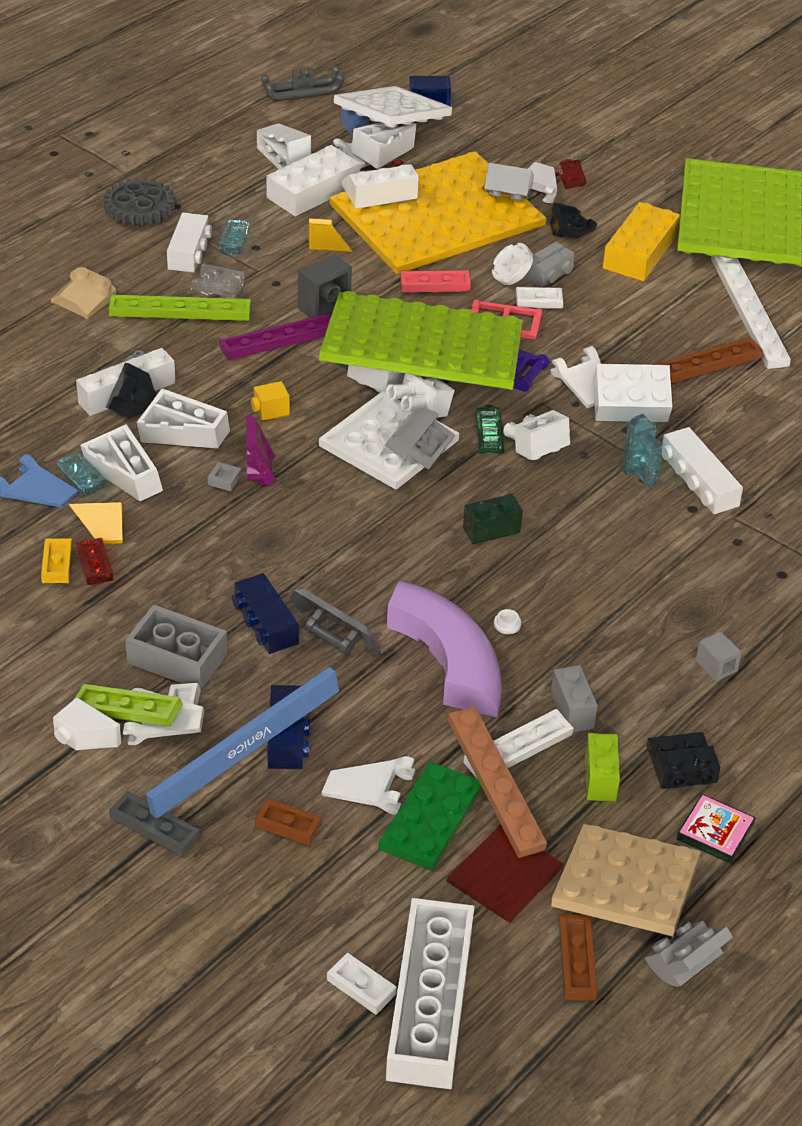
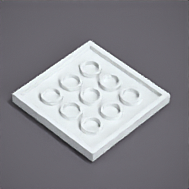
[334,86,452,127]
[319,391,459,490]

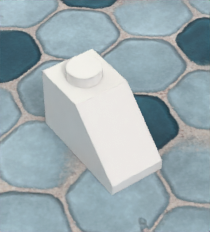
[53,698,121,750]

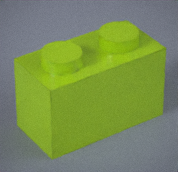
[585,733,620,802]

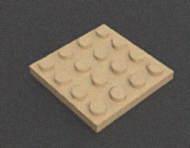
[551,824,701,936]

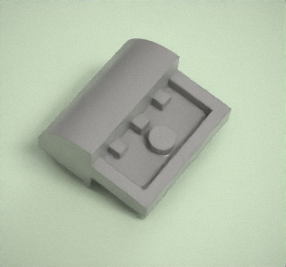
[384,408,455,469]
[644,921,733,987]

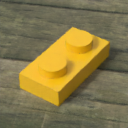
[41,538,72,583]

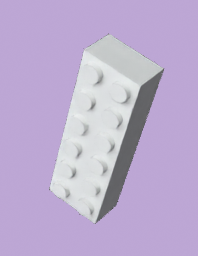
[386,898,474,1089]

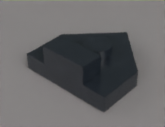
[550,203,597,238]
[105,363,156,418]

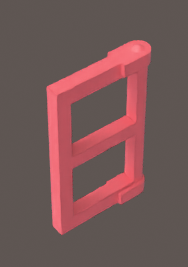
[472,299,543,339]

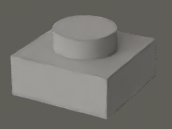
[207,462,242,491]

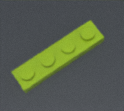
[74,684,183,727]

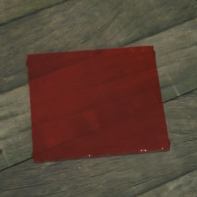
[446,824,564,923]

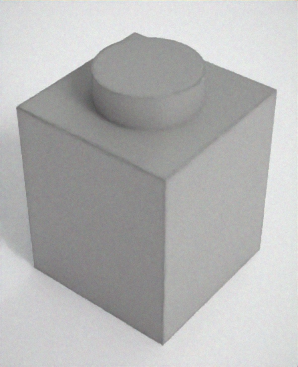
[696,632,742,681]

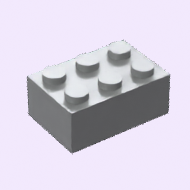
[125,604,228,690]

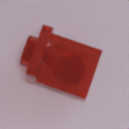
[555,159,587,190]

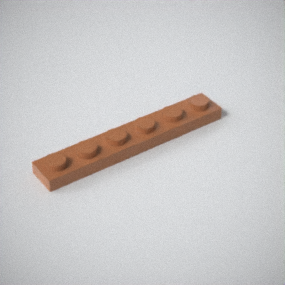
[448,706,547,858]

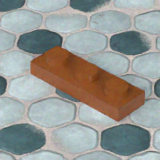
[559,914,597,1000]

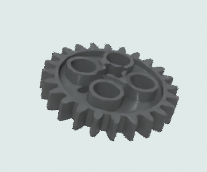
[103,178,175,227]

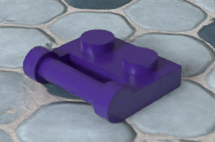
[513,349,550,392]

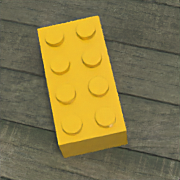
[603,202,680,281]

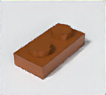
[255,798,322,846]

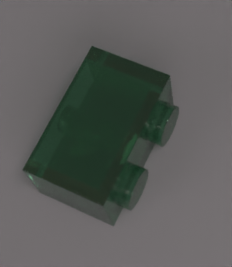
[463,494,523,545]

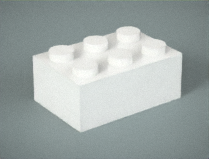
[593,364,672,422]

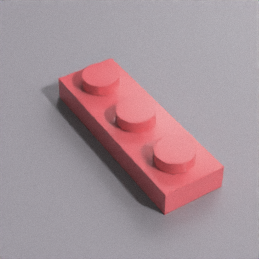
[400,270,471,293]

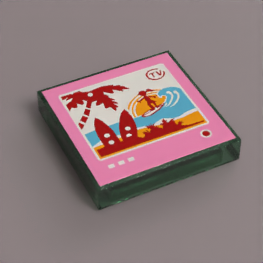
[676,794,756,864]

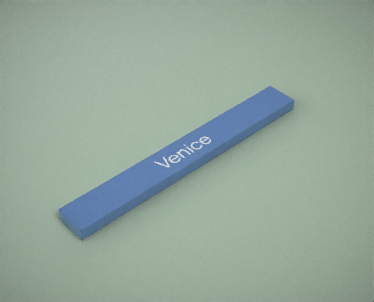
[146,667,339,819]

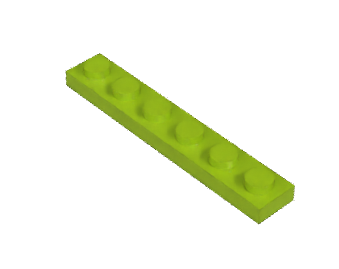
[109,295,251,321]

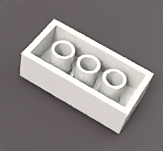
[267,145,360,216]

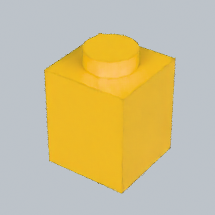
[251,381,290,421]

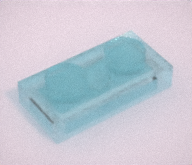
[219,219,249,254]
[57,452,107,496]

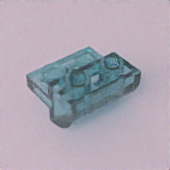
[622,414,662,487]

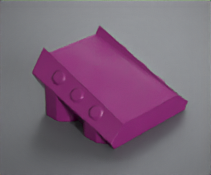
[246,415,276,486]

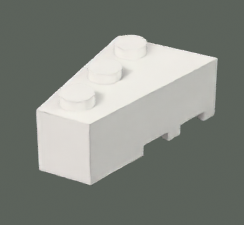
[352,122,416,169]
[257,123,311,169]
[137,389,230,448]
[80,424,163,501]

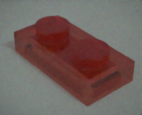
[76,537,113,585]

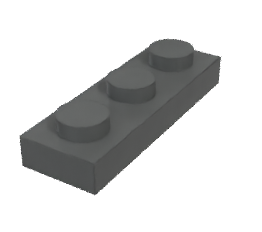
[109,791,200,857]

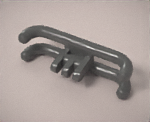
[261,66,344,100]

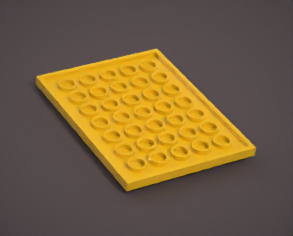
[329,151,546,274]

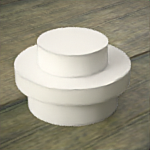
[494,609,521,634]

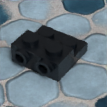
[647,732,721,789]

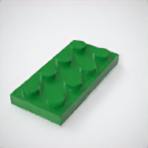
[378,761,482,872]

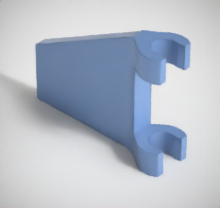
[0,454,79,508]

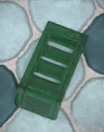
[475,407,504,454]

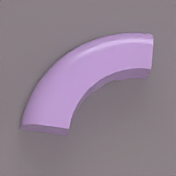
[387,580,502,717]

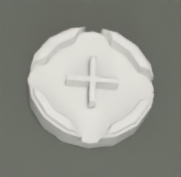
[492,243,533,285]

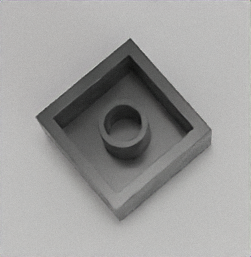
[298,254,352,318]

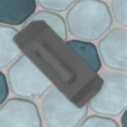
[290,589,381,657]

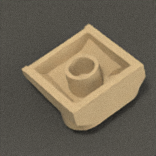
[51,267,117,319]

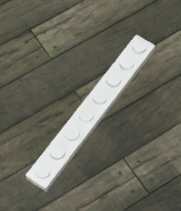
[711,255,791,369]

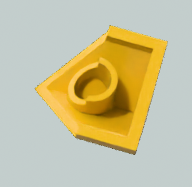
[309,219,353,252]
[69,502,123,544]

